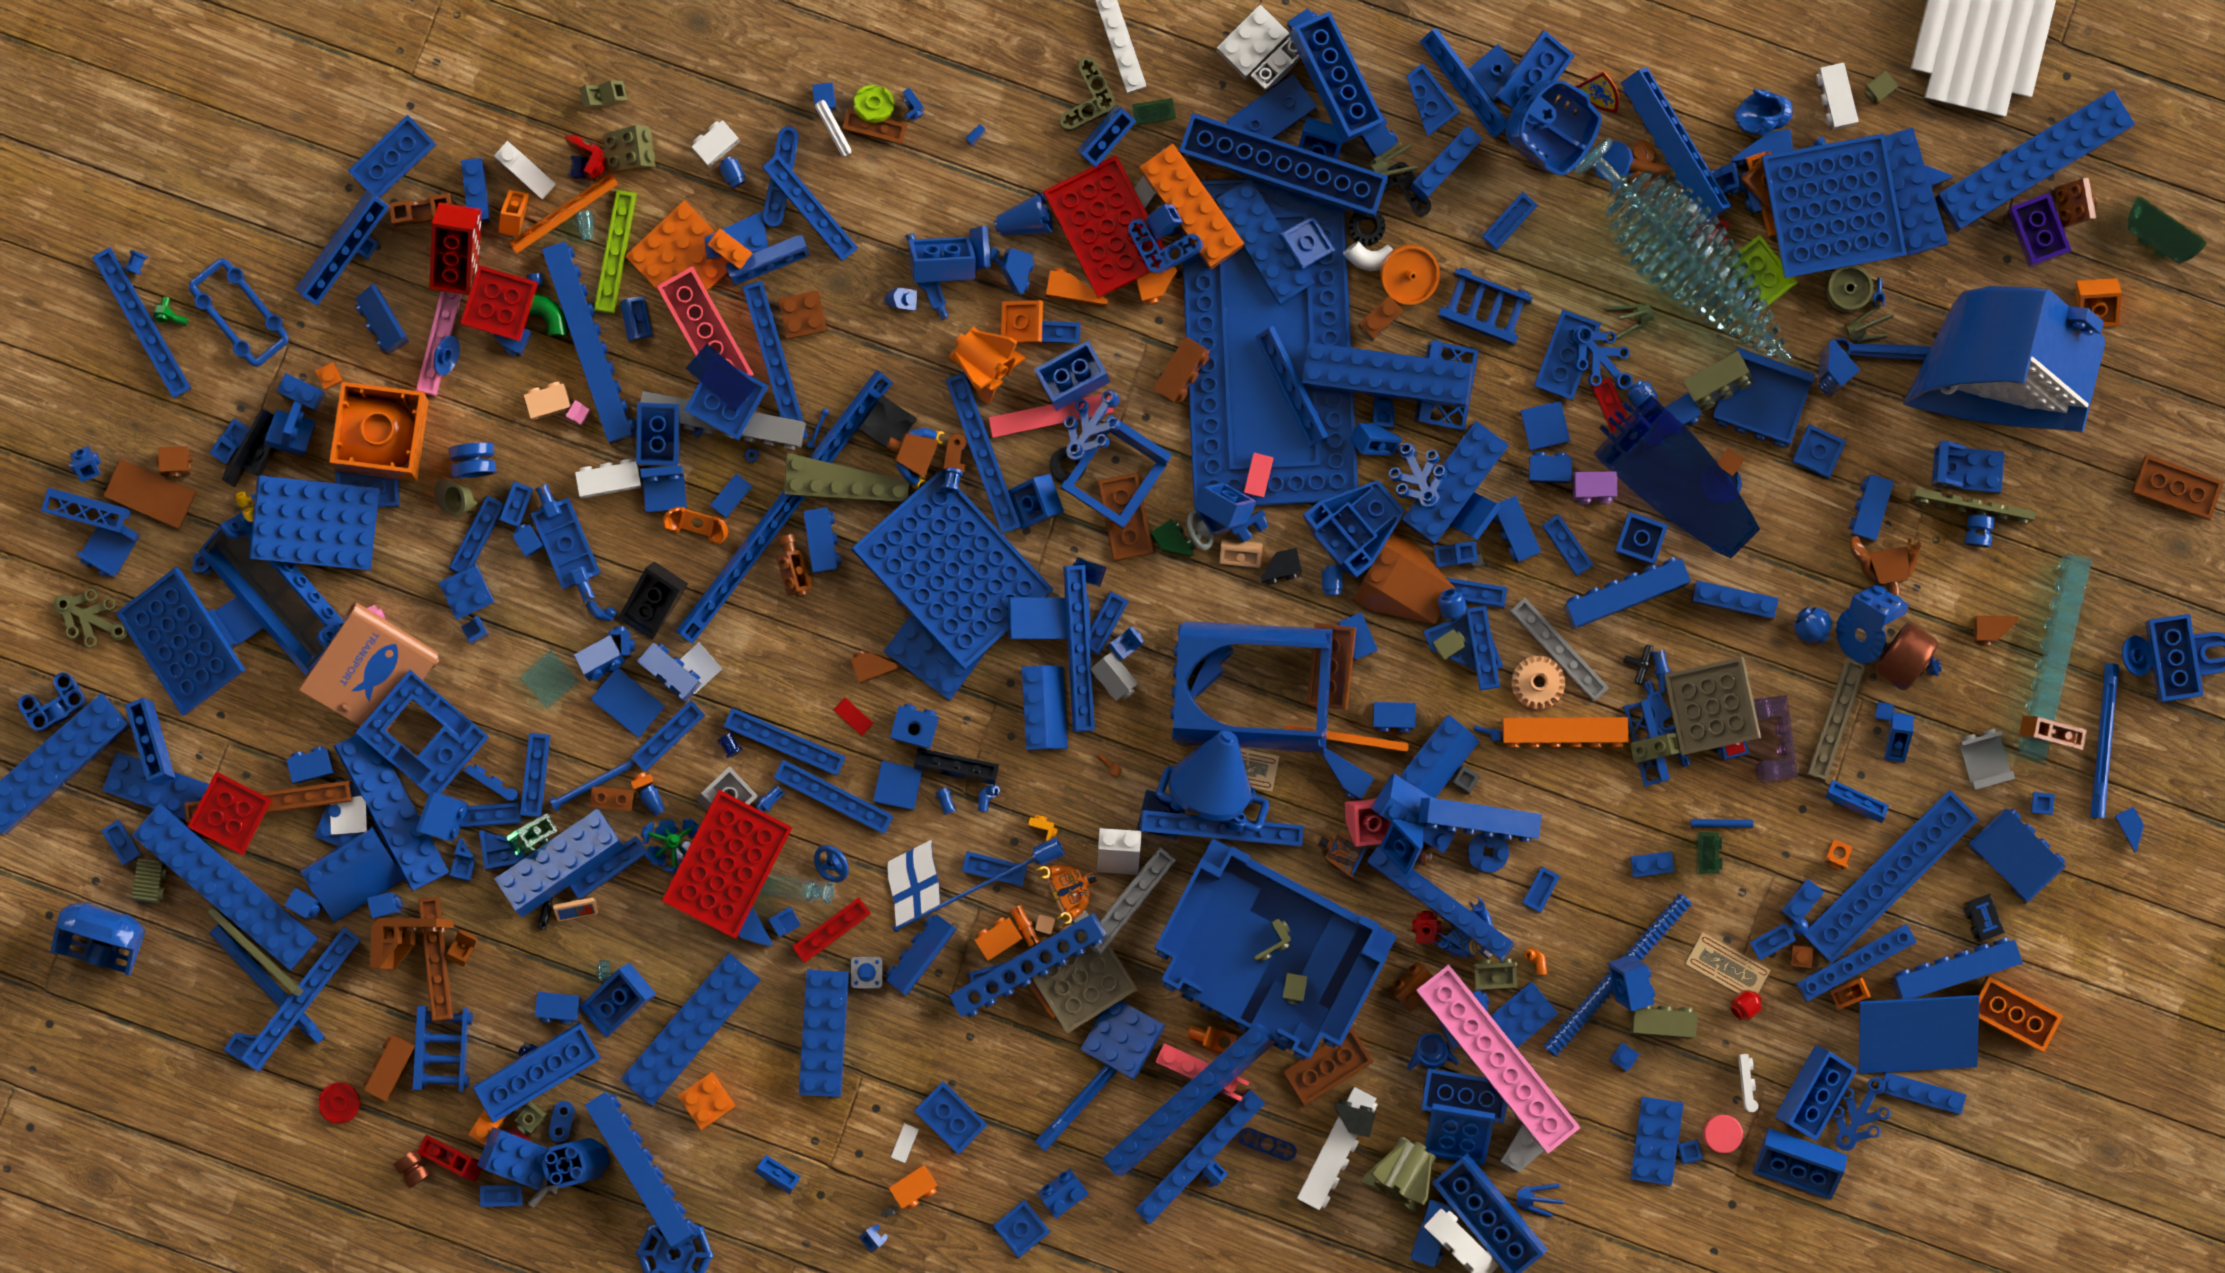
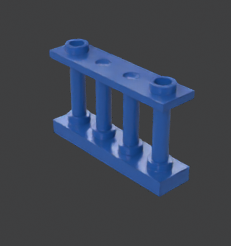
[1438,267,1533,346]
[413,1006,473,1092]

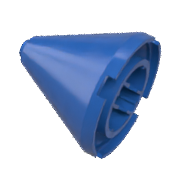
[1169,731,1251,821]

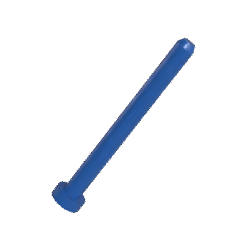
[549,760,634,812]

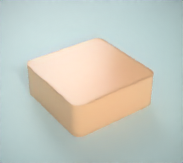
[1035,915,1055,934]

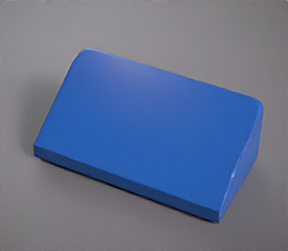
[620,296,653,341]

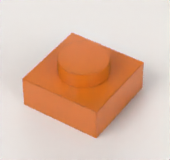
[315,362,343,390]
[631,772,654,791]

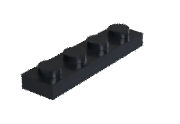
[914,748,999,785]

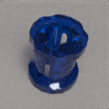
[567,156,589,180]
[717,732,743,759]

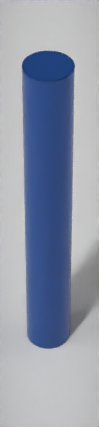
[1690,819,1753,828]

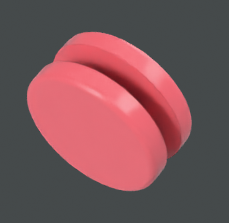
[1703,1115,1743,1154]

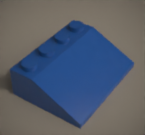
[300,826,404,922]

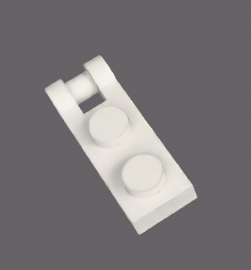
[1738,1054,1758,1112]

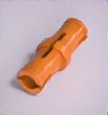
[1010,905,1040,947]

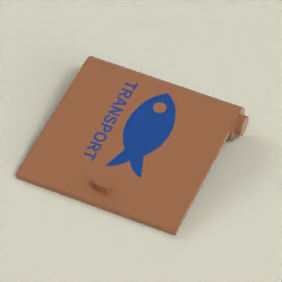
[299,602,439,731]

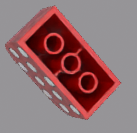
[429,202,482,295]

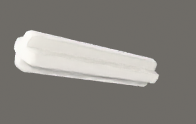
[815,100,851,157]

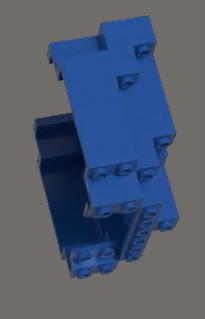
[1154,838,1397,1061]

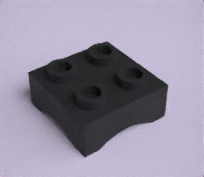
[859,395,917,453]

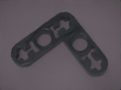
[1383,162,1431,217]

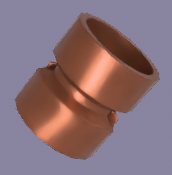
[393,1150,432,1189]

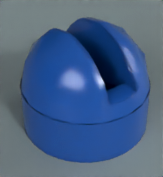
[526,273,543,288]

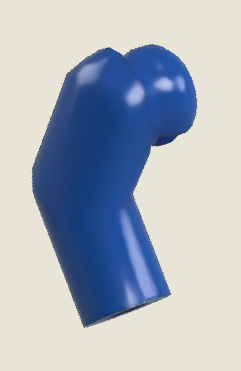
[585,600,616,621]

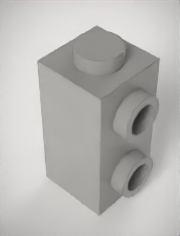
[1090,651,1139,701]

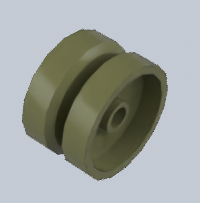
[1825,265,1874,314]

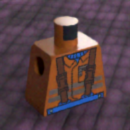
[1318,833,1369,879]

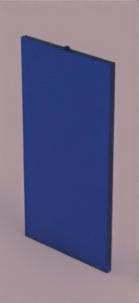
[686,344,757,412]

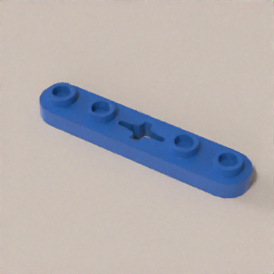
[763,126,799,228]

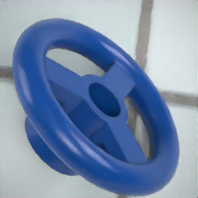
[814,845,849,883]

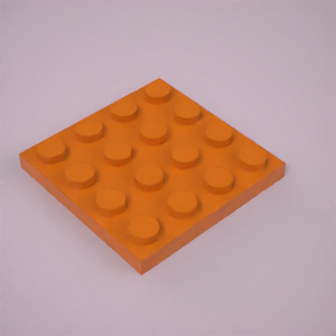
[625,200,730,292]

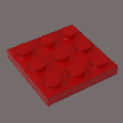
[460,265,538,342]
[187,771,272,855]

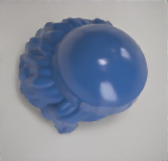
[1734,88,1793,135]

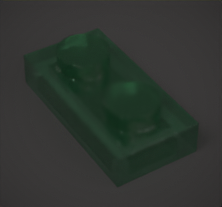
[1132,98,1176,126]

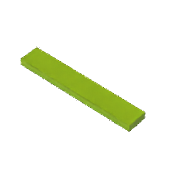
[594,190,637,314]

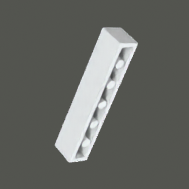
[1297,1087,1378,1210]

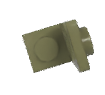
[1630,733,1681,763]

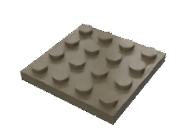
[1664,657,1761,755]
[1024,931,1138,1034]

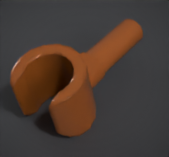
[1097,753,1122,777]

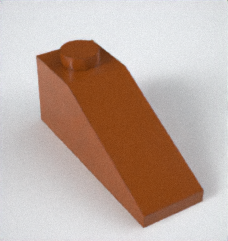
[2019,716,2087,750]

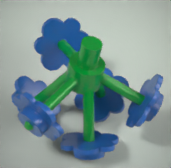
[641,818,699,874]

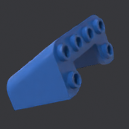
[1967,808,2065,904]

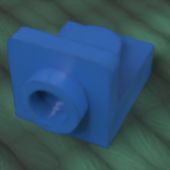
[902,88,925,122]

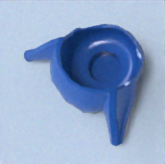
[1407,1033,1459,1070]

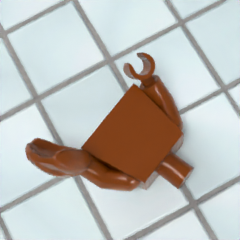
[1850,536,1921,595]

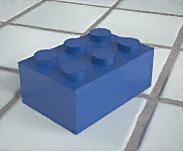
[1034,340,1110,411]
[477,1127,550,1191]

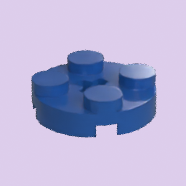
[1468,832,1509,872]

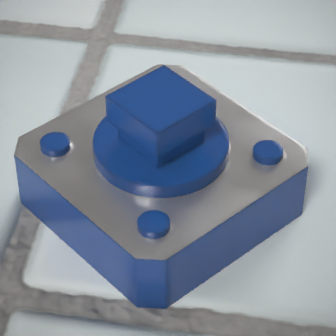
[851,957,883,988]

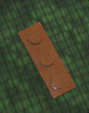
[842,109,907,145]

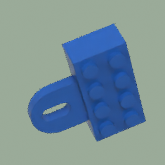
[2145,614,2225,703]

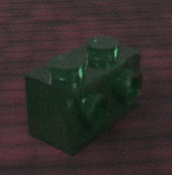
[505,813,557,855]
[1695,832,1723,875]

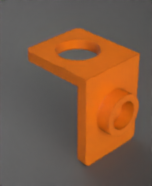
[1825,840,1852,871]

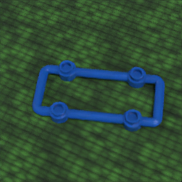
[189,258,289,367]
[1156,766,1269,832]

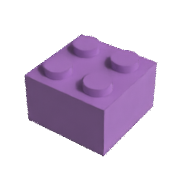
[1572,472,1617,505]

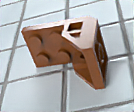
[370,918,454,970]

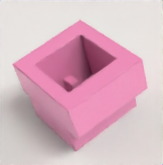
[566,400,591,426]

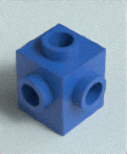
[69,446,101,483]

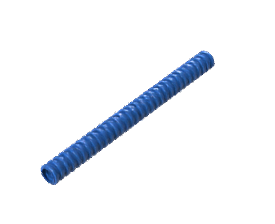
[1543,893,1692,1057]

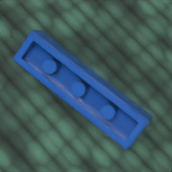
[726,235,810,285]

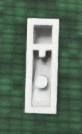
[494,141,556,200]

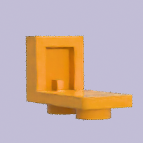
[1028,815,1057,842]

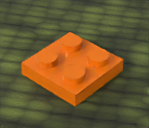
[1001,300,1043,343]

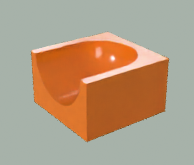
[329,382,429,482]

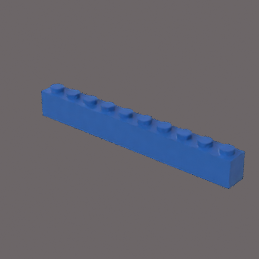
[542,241,635,445]
[1102,1023,1277,1176]

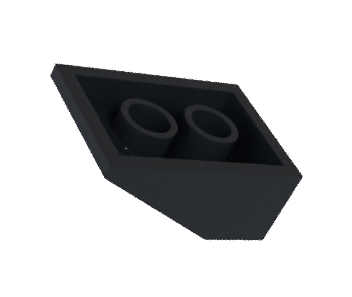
[619,561,689,640]

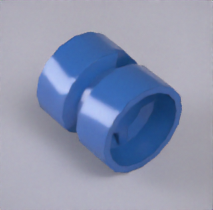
[1964,515,1995,548]

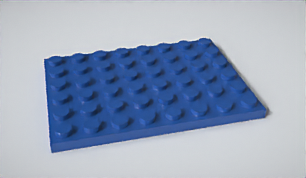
[851,470,1054,670]

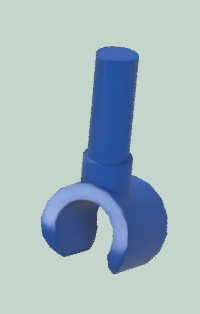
[989,247,1002,267]
[1872,278,1885,307]
[1474,725,1502,741]

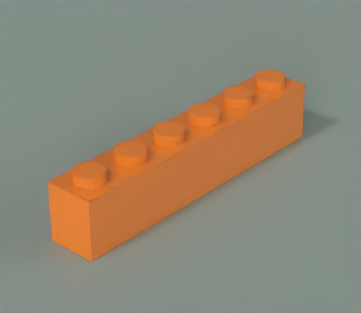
[1502,717,1628,748]

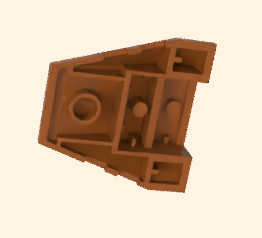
[1353,530,1455,624]

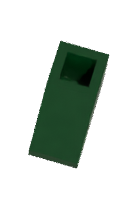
[1151,519,1195,557]

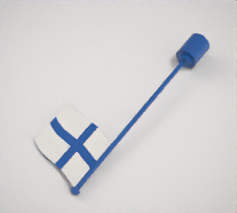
[888,837,1065,932]

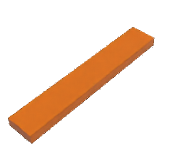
[509,173,618,254]
[1285,725,1409,753]

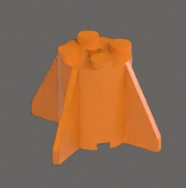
[949,327,1026,405]

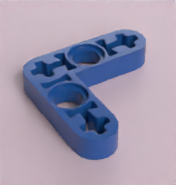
[1128,219,1203,274]

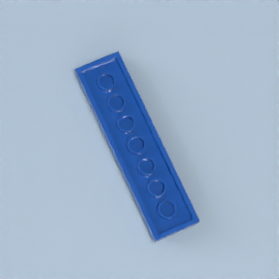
[334,734,449,892]
[621,952,761,1106]

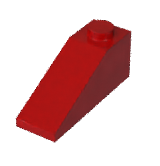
[417,1134,482,1182]

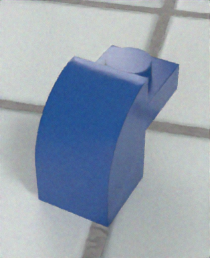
[1146,204,1183,240]

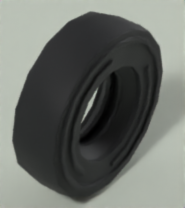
[1049,446,1086,483]

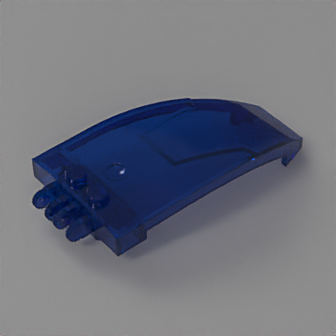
[1594,394,1760,559]

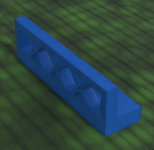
[41,488,131,533]
[1623,699,1670,787]

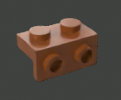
[1388,962,1433,1012]

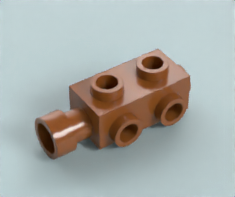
[776,534,813,598]

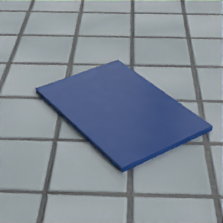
[1859,995,1979,1074]

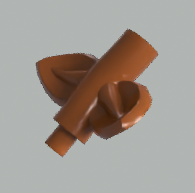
[1628,139,1667,196]

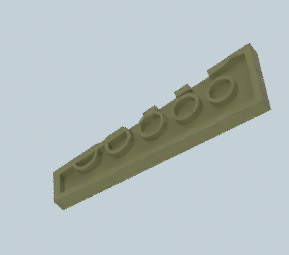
[784,453,909,502]
[1909,488,2036,524]

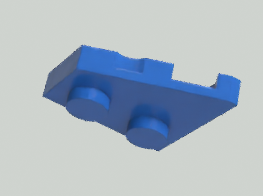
[479,830,526,871]

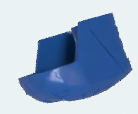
[1506,81,1602,176]
[50,903,145,976]

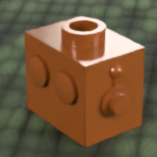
[156,446,192,479]

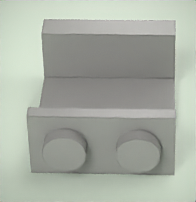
[1959,729,2015,791]

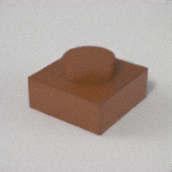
[1790,945,1813,968]

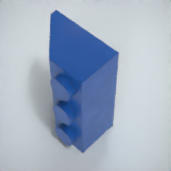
[908,237,976,283]
[355,284,410,354]

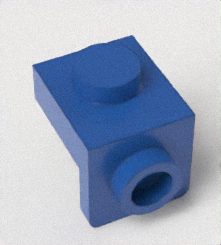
[1108,626,1144,661]
[608,627,635,657]

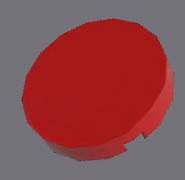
[318,1082,360,1124]

